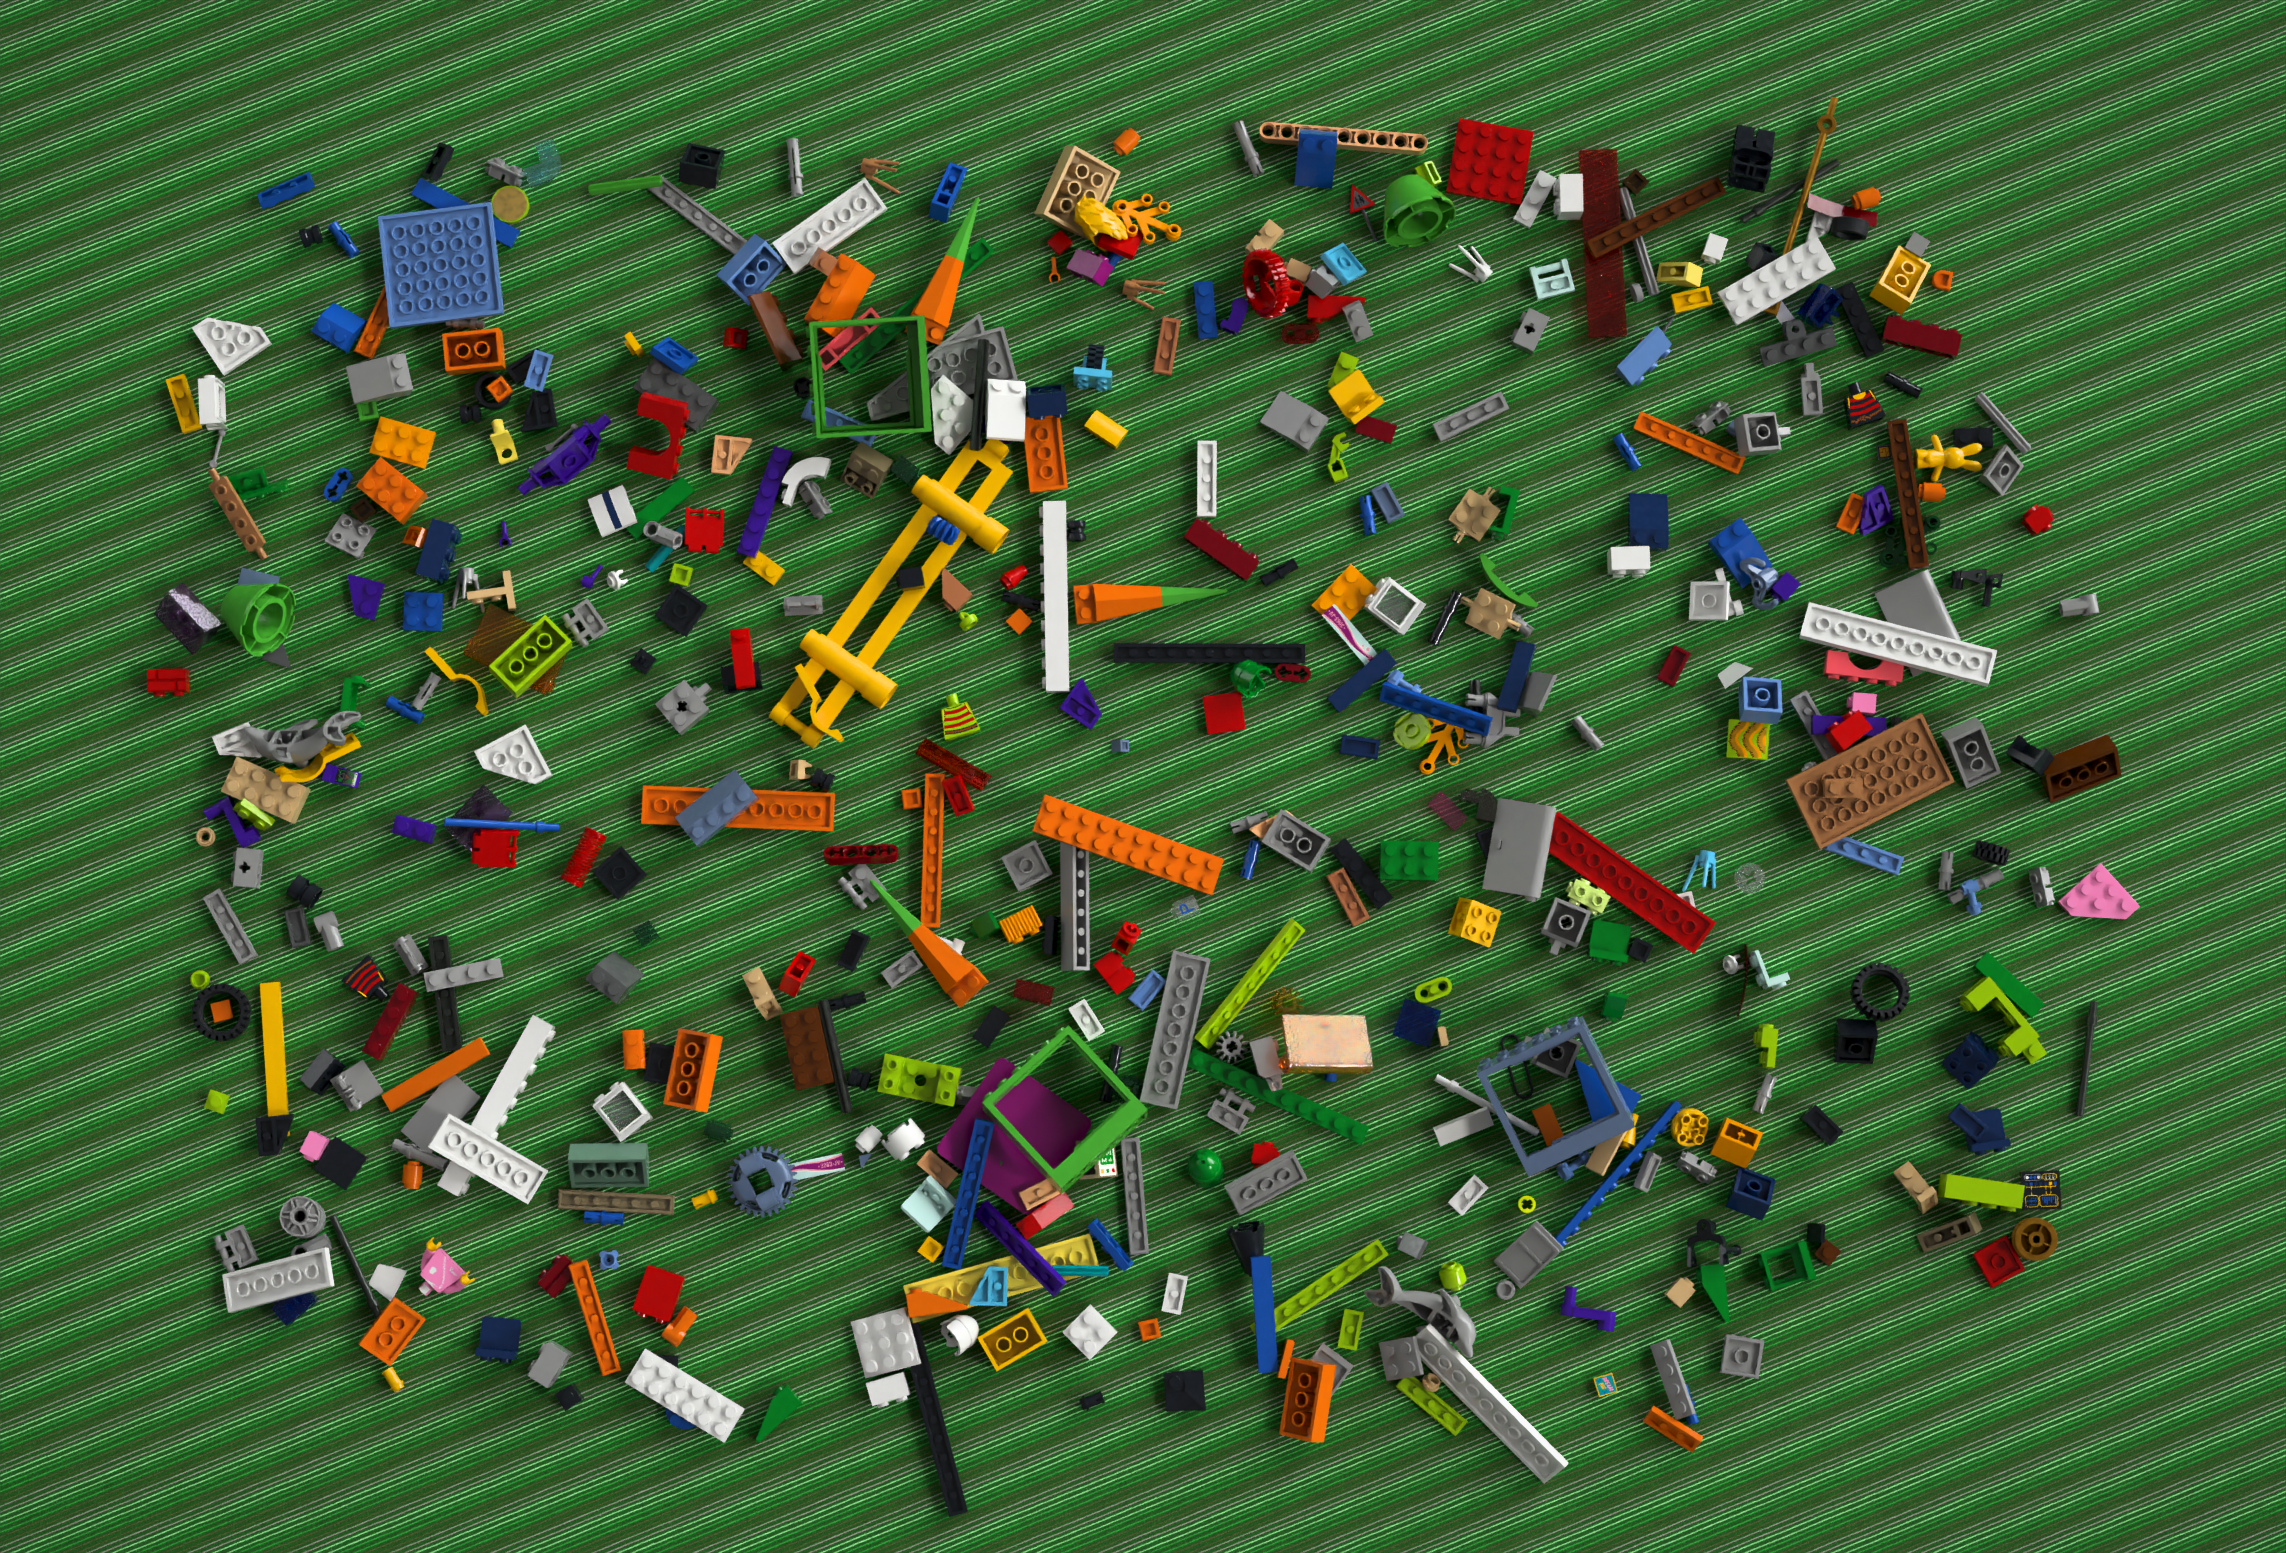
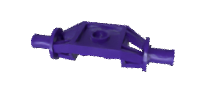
[517,413,612,496]

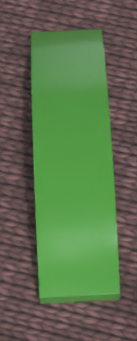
[1478,553,1538,610]

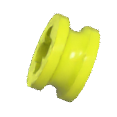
[1518,1195,1536,1213]

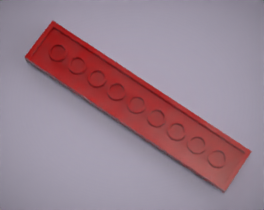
[1549,811,1716,954]

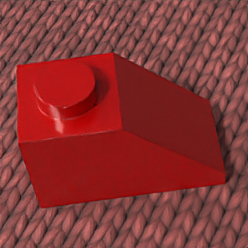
[778,951,816,998]

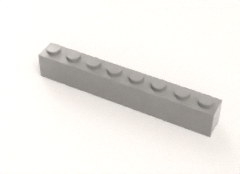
[1060,842,1090,971]

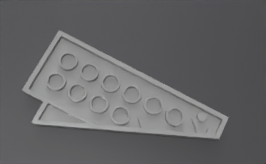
[867,314,1018,422]

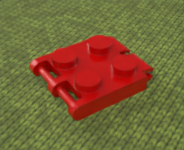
[684,507,724,554]
[471,829,519,867]

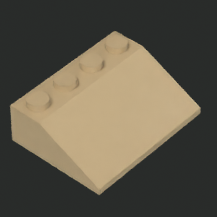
[1034,145,1120,240]

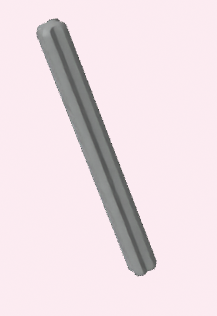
[1617,187,1659,296]

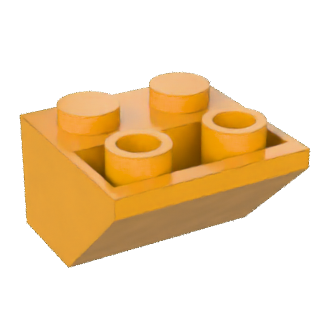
[1710,1118,1763,1169]

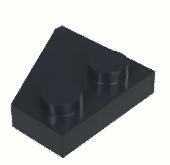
[521,389,558,433]
[255,1114,294,1157]

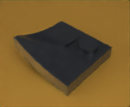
[1164,1369,1206,1412]

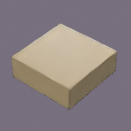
[1436,1026,1449,1047]

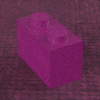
[1066,248,1114,287]

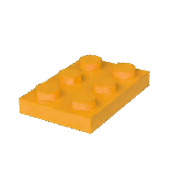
[369,416,436,469]
[1311,564,1377,621]

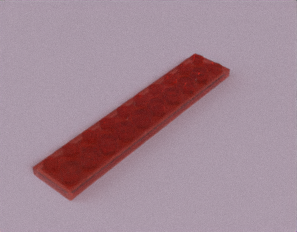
[1578,149,1627,338]

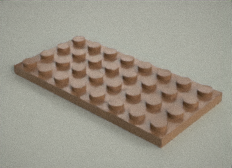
[1785,713,1955,849]

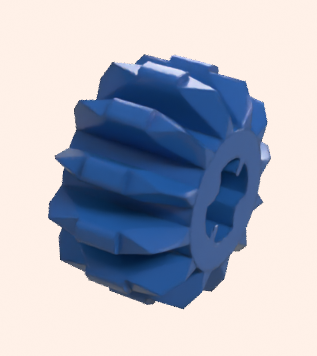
[926,516,960,545]

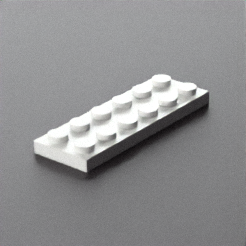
[772,178,887,275]
[1717,236,1836,326]
[428,1113,548,1204]
[222,1248,334,1313]
[625,1349,745,1443]

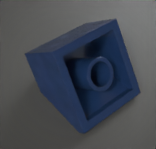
[1027,384,1068,420]
[1726,1166,1775,1221]

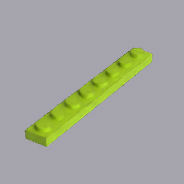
[1194,918,1305,1050]
[1250,1239,1388,1335]

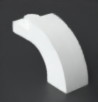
[781,457,832,508]

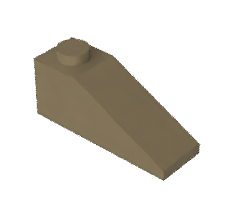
[1917,1211,1982,1253]

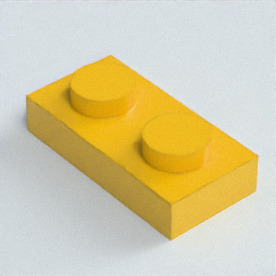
[1671,286,1713,314]
[624,332,645,358]
[743,551,785,586]

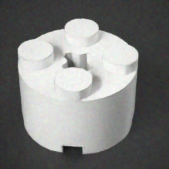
[881,1117,925,1161]

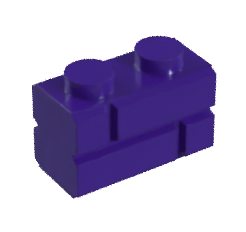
[392,815,437,844]

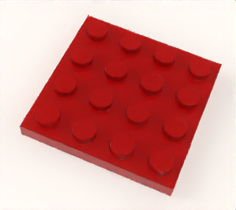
[1446,118,1534,206]

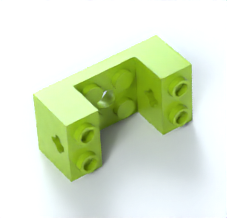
[1959,977,2040,1057]
[877,1053,962,1107]

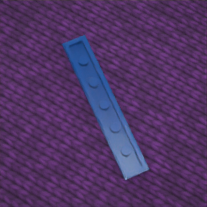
[411,178,520,248]
[1379,682,1493,737]
[1250,1255,1278,1373]

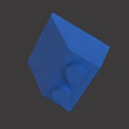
[311,303,367,354]

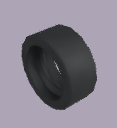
[1831,216,1869,241]
[474,372,512,410]

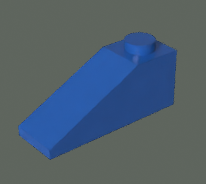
[929,162,967,223]

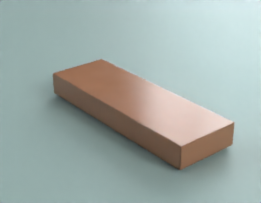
[1153,317,1181,376]
[1326,867,1370,927]

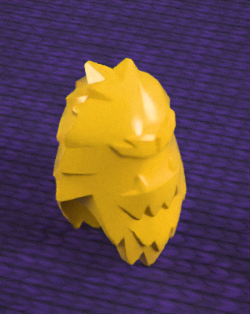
[1074,195,1128,252]

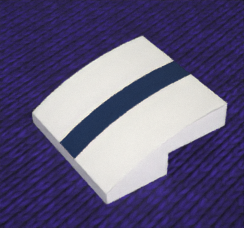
[588,485,638,537]

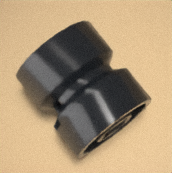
[286,874,323,910]

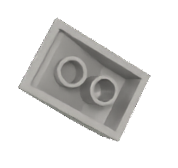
[346,353,413,404]
[1260,391,1329,453]
[1517,671,1557,717]
[1941,717,2001,789]
[1261,809,1331,874]

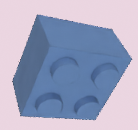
[1738,677,1782,724]

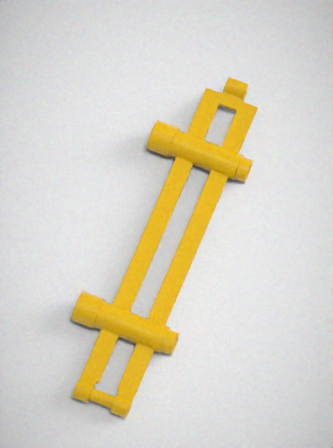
[769,439,1013,749]

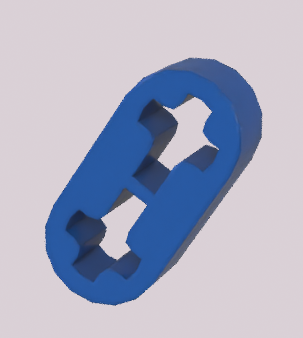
[324,468,353,502]

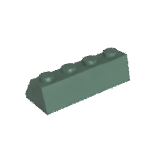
[568,1143,649,1188]

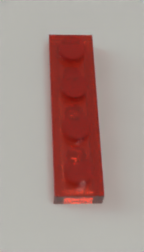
[915,738,991,792]

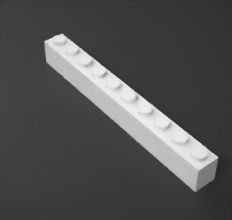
[1039,501,1069,693]
[437,1015,556,1196]

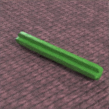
[588,175,663,196]

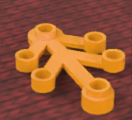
[1112,194,1181,245]
[1419,718,1469,775]

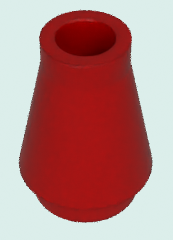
[999,564,1028,590]

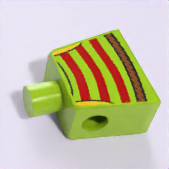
[941,694,981,742]

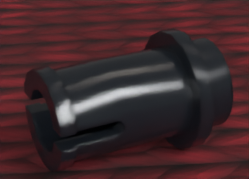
[1079,1391,1105,1411]

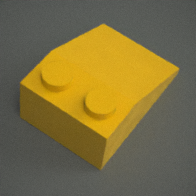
[1869,245,1931,315]

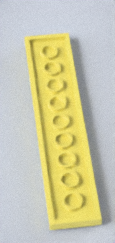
[903,1233,1099,1323]

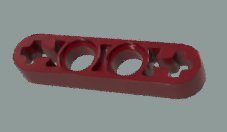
[823,844,899,865]

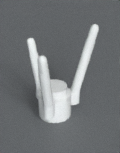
[1449,245,1493,283]

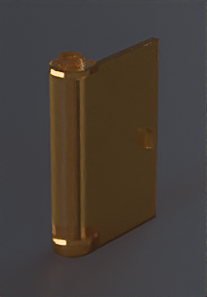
[463,604,569,696]
[1279,1015,1373,1074]

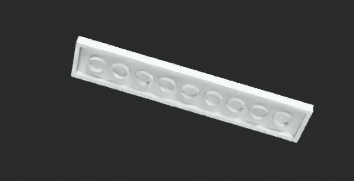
[1799,602,1997,687]
[1416,1323,1568,1484]

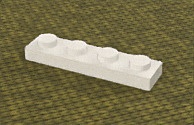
[1197,441,1217,517]

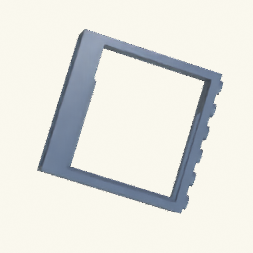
[1477,1016,1634,1177]

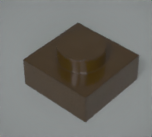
[1622,168,1649,196]
[350,496,377,524]

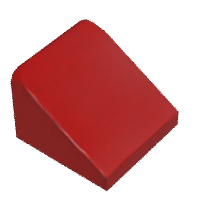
[1046,230,1073,257]
[723,327,748,350]

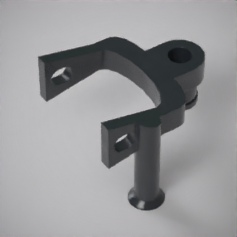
[1951,569,2003,608]
[1687,1219,1741,1267]

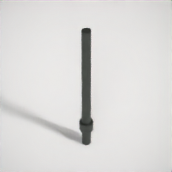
[1740,159,1839,224]
[2076,1001,2098,1117]
[329,1215,381,1319]

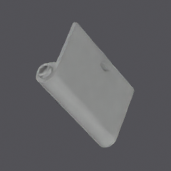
[1875,569,1961,677]
[1482,798,1556,902]

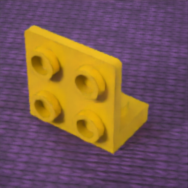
[1328,369,1385,425]
[1447,897,1501,947]

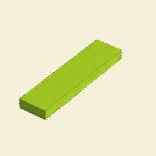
[1395,1376,1468,1436]

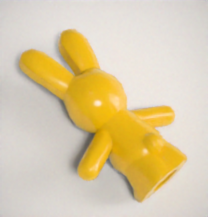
[1914,435,1982,482]

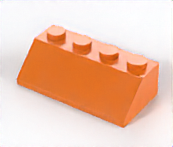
[804,253,876,338]
[663,1028,723,1113]
[1279,1357,1336,1442]

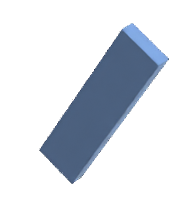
[801,399,876,447]
[1824,837,1904,876]

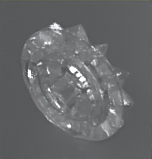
[1734,863,1766,894]

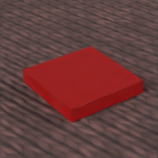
[1097,223,1144,260]
[1202,692,1246,735]
[1972,1235,2025,1288]

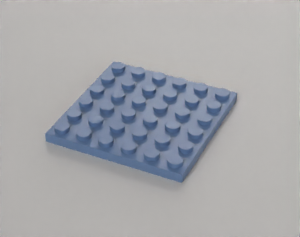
[378,202,504,329]

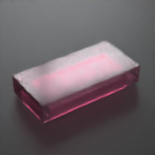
[1427,791,1468,832]

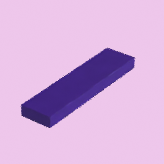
[1811,715,1886,737]

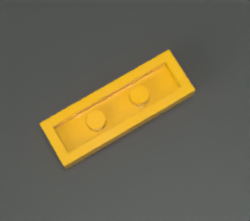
[166,374,202,434]

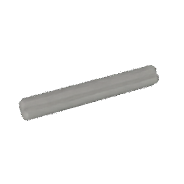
[1975,392,2031,454]

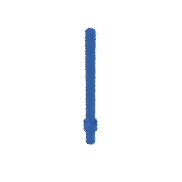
[444,818,559,833]

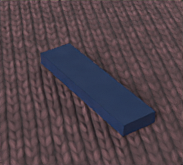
[1497,641,1536,713]
[1326,649,1397,713]

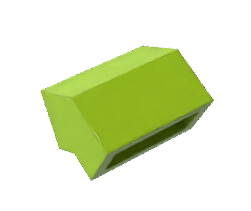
[1414,161,1442,187]

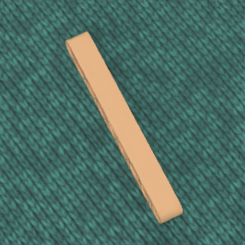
[1259,122,1428,155]

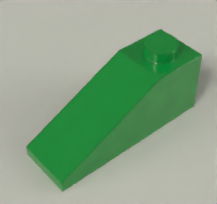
[1695,1263,1730,1322]
[756,1385,803,1443]

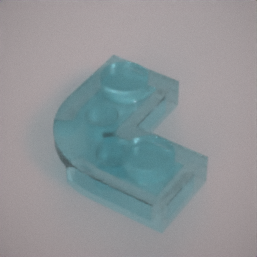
[524,139,561,188]

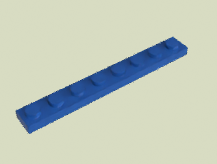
[942,1117,995,1270]

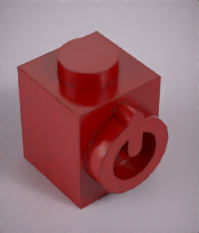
[2021,504,2054,536]
[1111,921,1142,956]
[1251,1141,1280,1168]

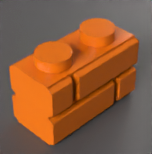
[622,1030,646,1070]

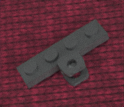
[1758,319,1837,367]

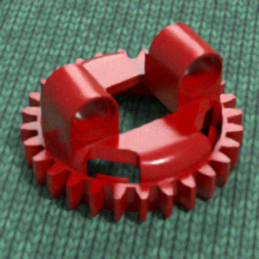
[1241,248,1304,319]

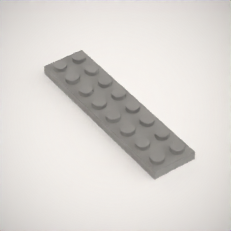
[1140,950,1211,1110]

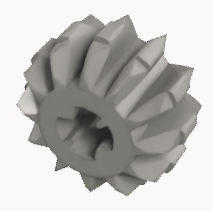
[1215,1031,1248,1063]

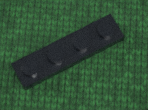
[1834,282,1884,359]
[1330,838,1393,910]

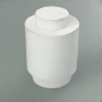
[855,1125,883,1153]

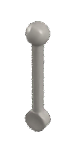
[545,424,578,452]
[209,429,226,468]

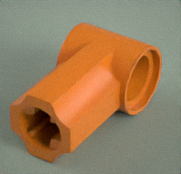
[661,1306,698,1347]

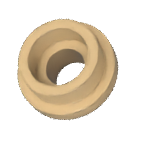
[196,827,216,847]
[1422,1373,1440,1392]

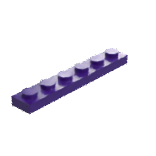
[737,446,793,559]
[974,1200,1066,1297]

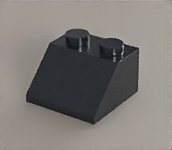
[678,143,726,189]
[1834,1019,1878,1064]

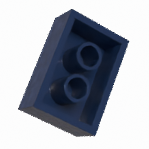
[416,518,462,585]

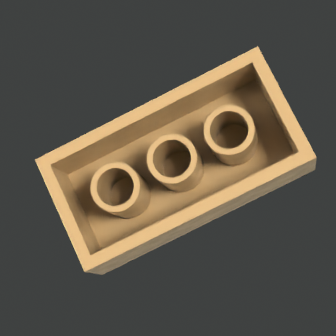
[221,757,311,824]

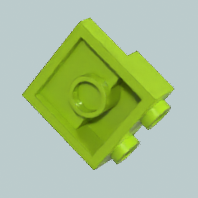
[1753,1024,1778,1069]

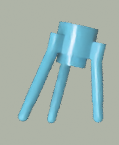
[1682,850,1716,892]

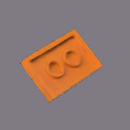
[358,1296,426,1366]

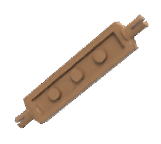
[207,467,268,560]

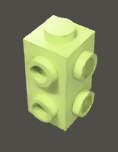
[1565,878,1611,916]

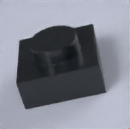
[1627,937,1654,963]

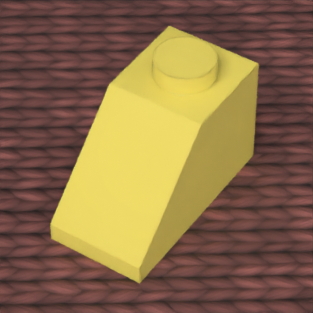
[1656,262,1703,287]

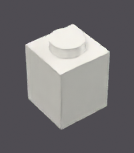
[1701,233,1728,265]

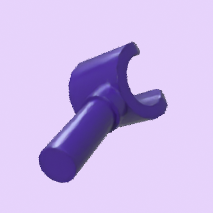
[499,521,512,547]
[581,564,603,588]

